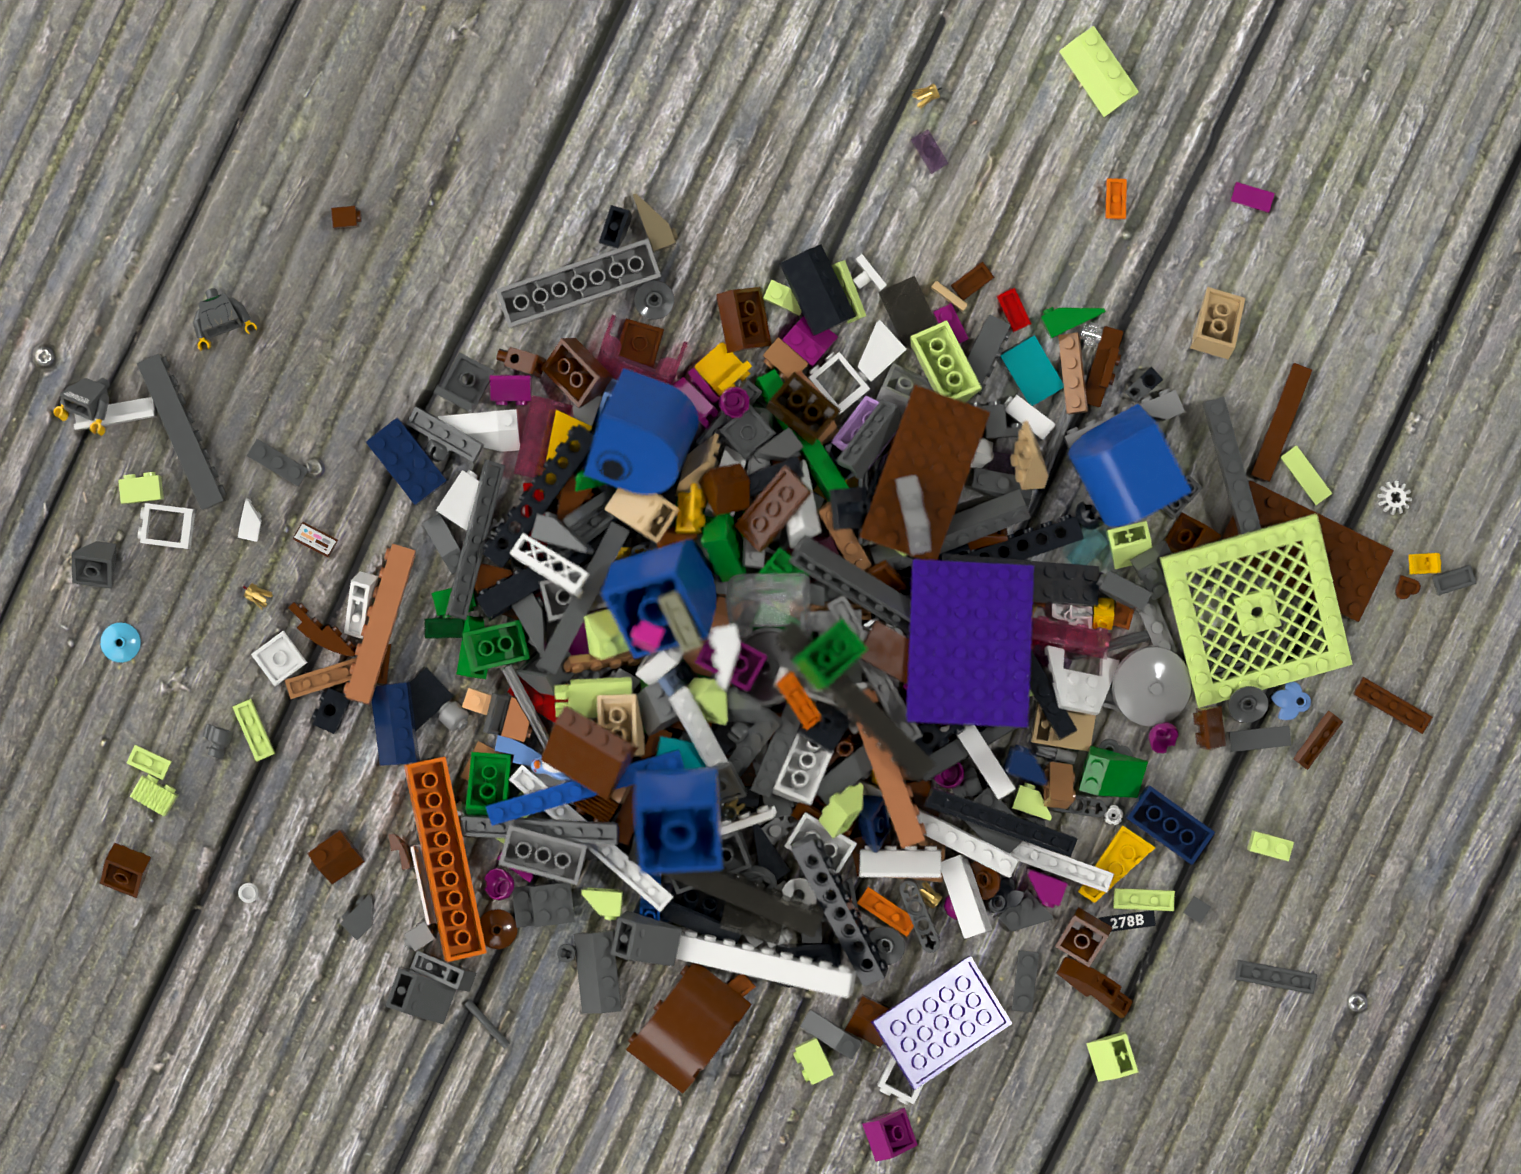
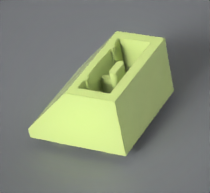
[1106,521,1152,569]
[818,783,863,838]
[1086,1031,1138,1082]

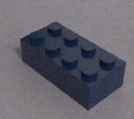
[366,417,448,506]
[1125,785,1215,865]

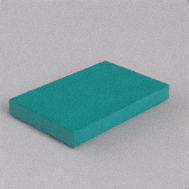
[1000,335,1064,406]
[656,736,707,769]

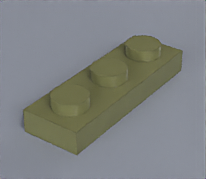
[658,591,703,653]

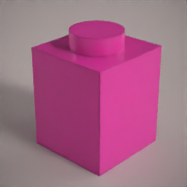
[631,621,664,653]

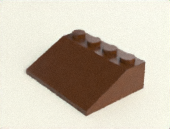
[540,706,639,800]

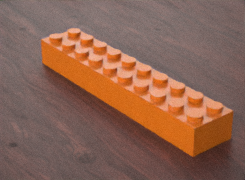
[404,756,487,962]

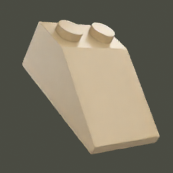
[1190,287,1245,360]
[597,694,644,755]

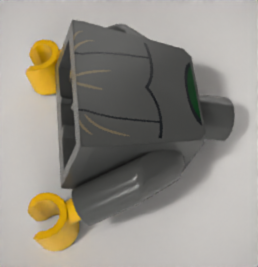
[193,288,257,351]

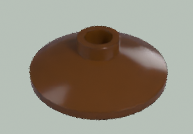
[970,861,1000,900]
[480,909,518,949]

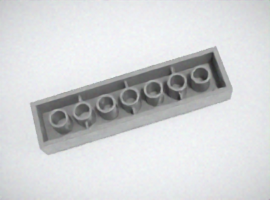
[496,239,662,329]

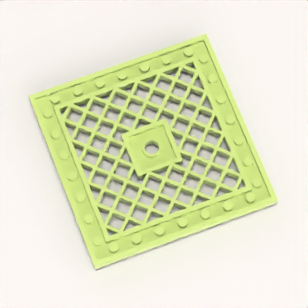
[1160,514,1353,708]

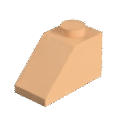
[462,688,492,715]

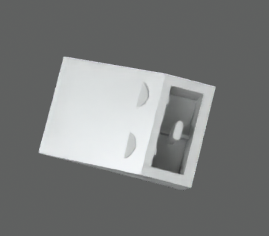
[709,624,741,692]

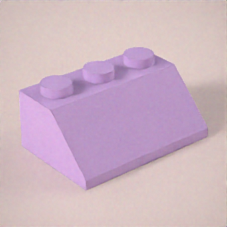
[832,396,898,469]

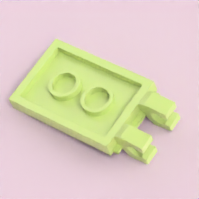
[555,677,632,718]

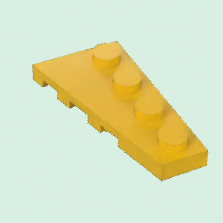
[540,410,593,500]
[1078,825,1156,903]

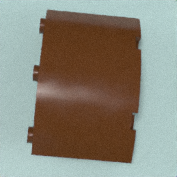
[626,963,752,1094]

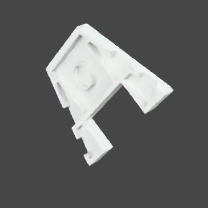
[1044,646,1120,715]

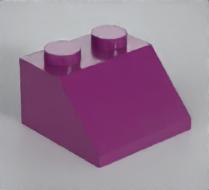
[782,316,838,367]
[490,375,532,406]
[1026,868,1067,908]
[862,1108,918,1162]

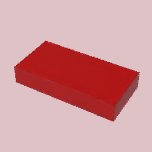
[996,288,1031,333]

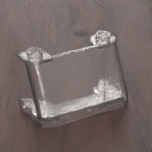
[726,574,812,638]

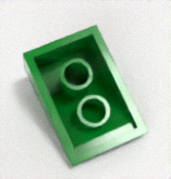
[792,618,868,691]
[462,620,530,672]
[1079,746,1148,798]
[466,752,512,816]

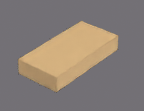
[931,281,968,312]

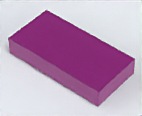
[1230,182,1275,213]

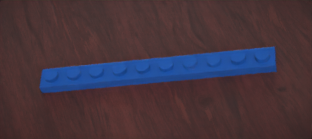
[486,749,685,826]

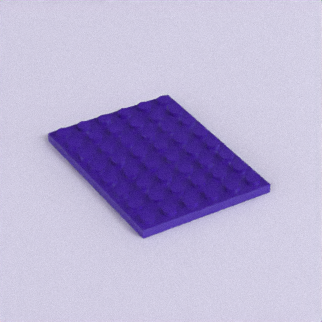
[906,559,1034,727]

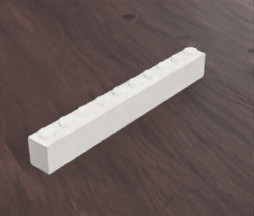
[676,930,856,998]

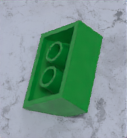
[701,513,746,582]

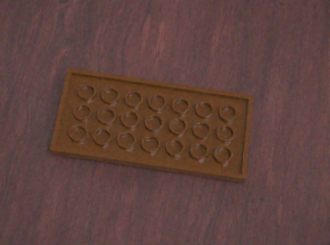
[859,384,990,561]
[1220,480,1394,622]

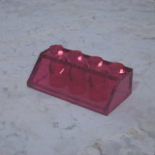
[514,395,572,478]
[1031,616,1112,660]

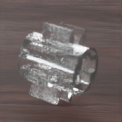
[1079,322,1103,347]

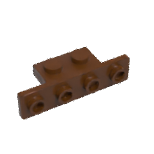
[1085,326,1123,408]

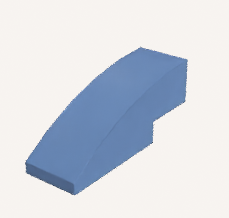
[495,735,542,766]

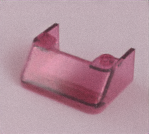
[597,315,688,386]

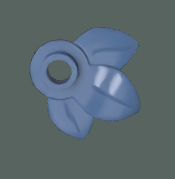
[1271,681,1311,720]

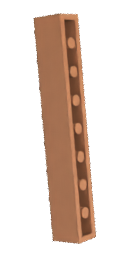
[343,544,416,706]
[846,687,927,848]

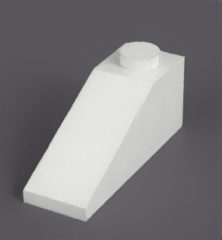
[344,571,378,639]

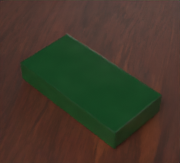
[424,618,465,639]

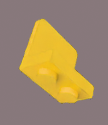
[695,343,752,397]
[676,483,706,534]

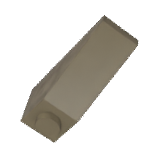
[633,194,679,253]

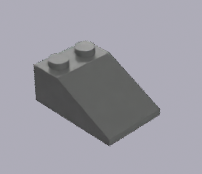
[964,787,1023,854]

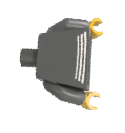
[53,378,110,436]

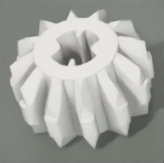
[1377,481,1412,515]

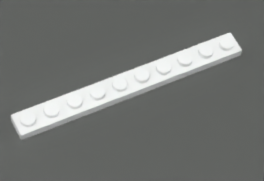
[509,765,674,912]
[855,778,1019,878]

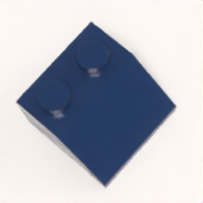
[858,795,892,853]

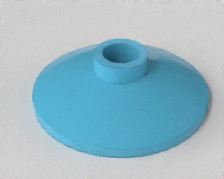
[101,623,141,663]

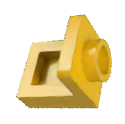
[1408,553,1441,574]
[1092,598,1114,630]

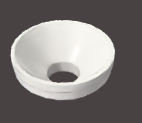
[781,878,817,914]

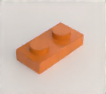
[1105,178,1127,220]

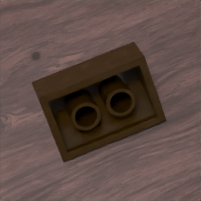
[766,372,841,446]

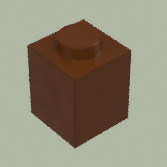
[331,206,362,230]

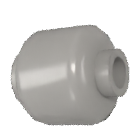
[439,701,469,731]

